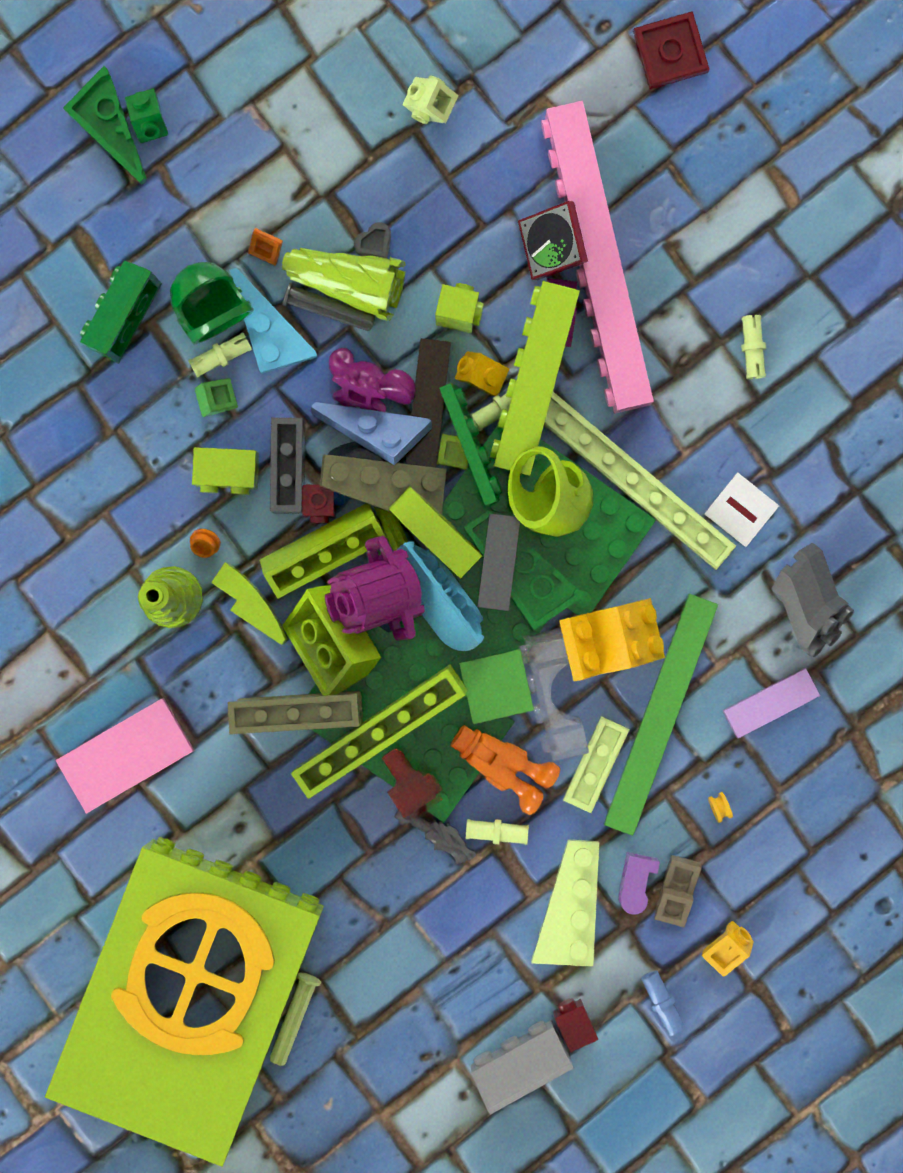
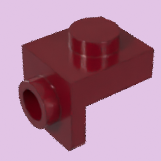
[302,484,336,523]

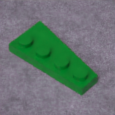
[439,383,502,506]
[464,510,585,630]

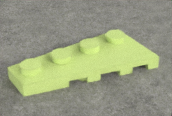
[531,840,599,966]

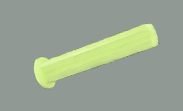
[270,972,321,1066]

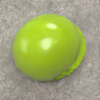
[508,446,593,537]

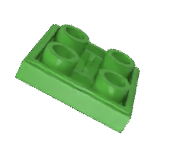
[459,649,534,724]

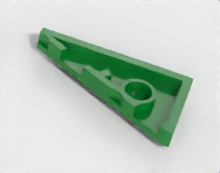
[63,66,147,185]

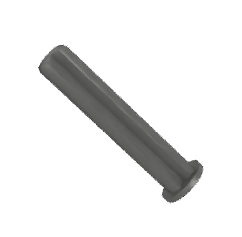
[283,282,375,331]

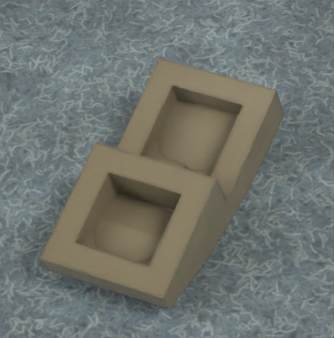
[654,855,702,927]

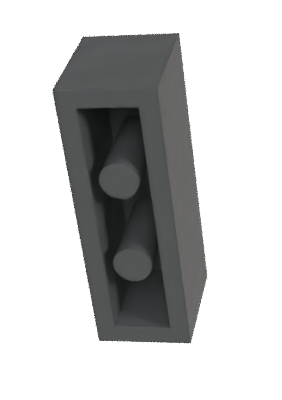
[270,417,306,514]

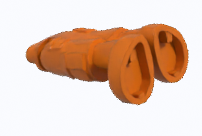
[450,725,560,815]

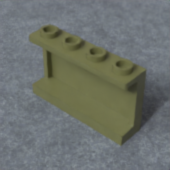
[227,691,363,734]

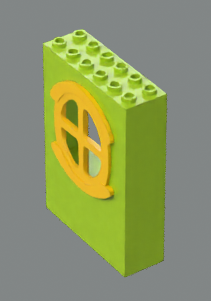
[45,837,324,1167]

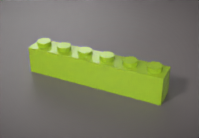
[490,281,580,476]
[291,664,468,799]

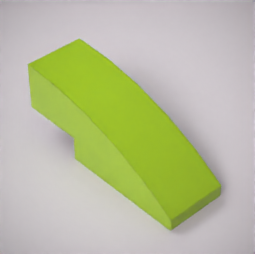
[388,486,482,578]
[211,562,288,645]

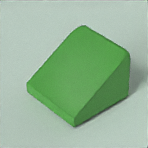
[195,378,238,417]

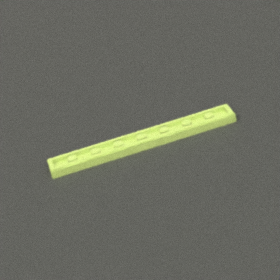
[544,392,736,570]

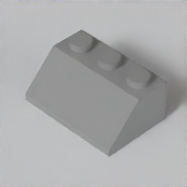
[471,1020,573,1115]

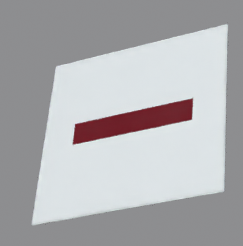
[704,472,779,547]

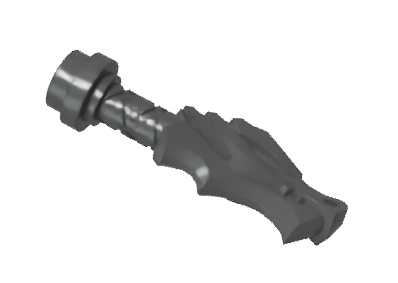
[394,802,477,865]

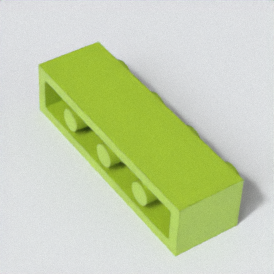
[260,503,387,599]

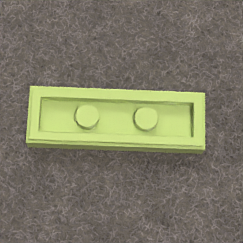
[563,716,630,813]

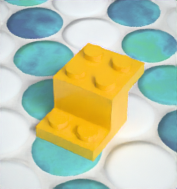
[559,598,665,681]

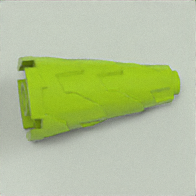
[282,248,406,321]
[138,566,204,628]

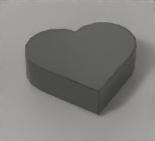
[354,222,391,259]

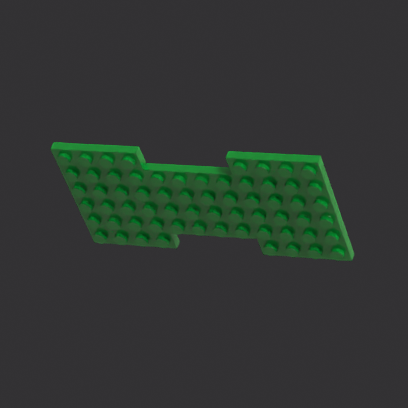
[309,423,656,823]

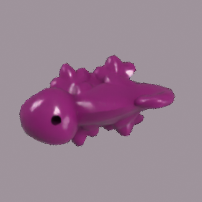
[329,348,416,412]

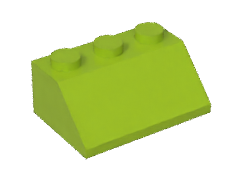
[282,584,381,696]

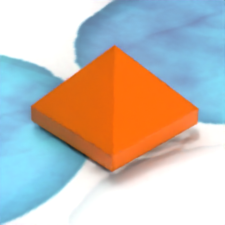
[248,228,283,266]

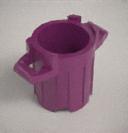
[325,536,425,641]

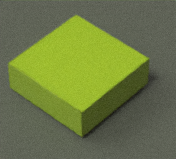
[437,434,468,470]

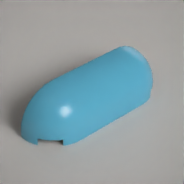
[398,541,484,651]

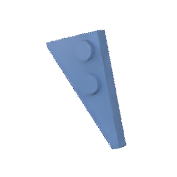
[311,402,432,465]

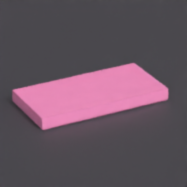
[55,698,195,814]

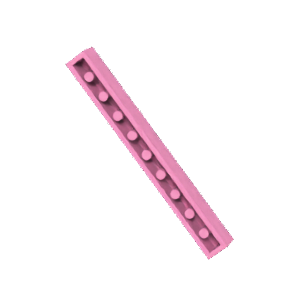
[541,100,654,414]

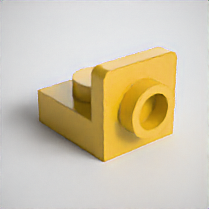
[701,921,754,977]

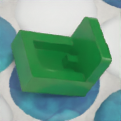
[125,88,168,143]

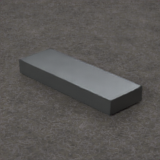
[477,513,520,611]

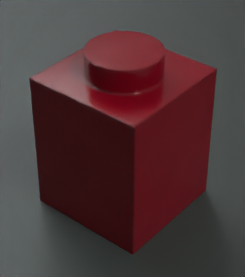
[553,998,598,1053]

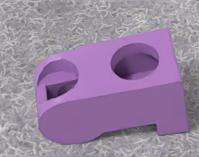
[618,852,660,914]

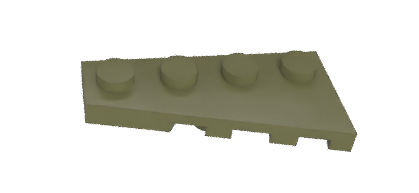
[320,454,446,515]

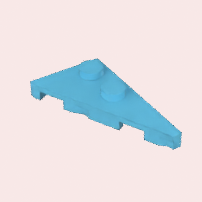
[229,268,318,374]

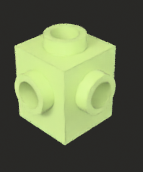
[402,76,459,124]

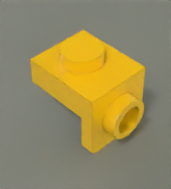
[455,351,510,396]

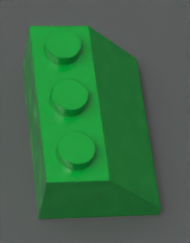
[80,260,162,364]

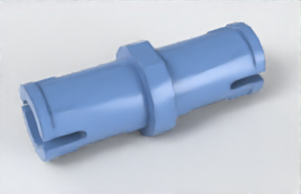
[641,970,685,1036]

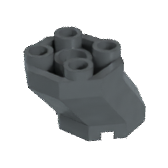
[771,543,854,657]

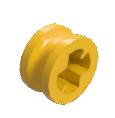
[708,792,733,823]

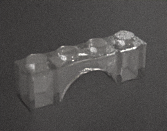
[519,628,589,761]

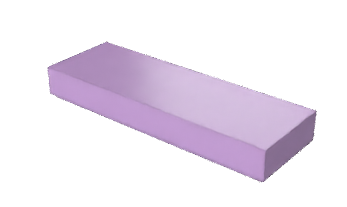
[722,668,820,738]

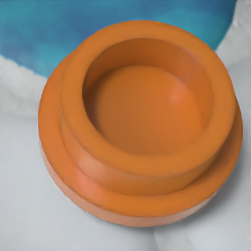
[190,529,221,558]

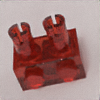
[382,748,443,820]

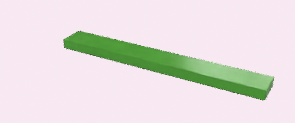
[603,594,718,836]

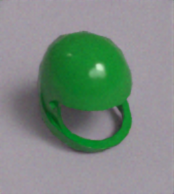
[170,262,254,345]

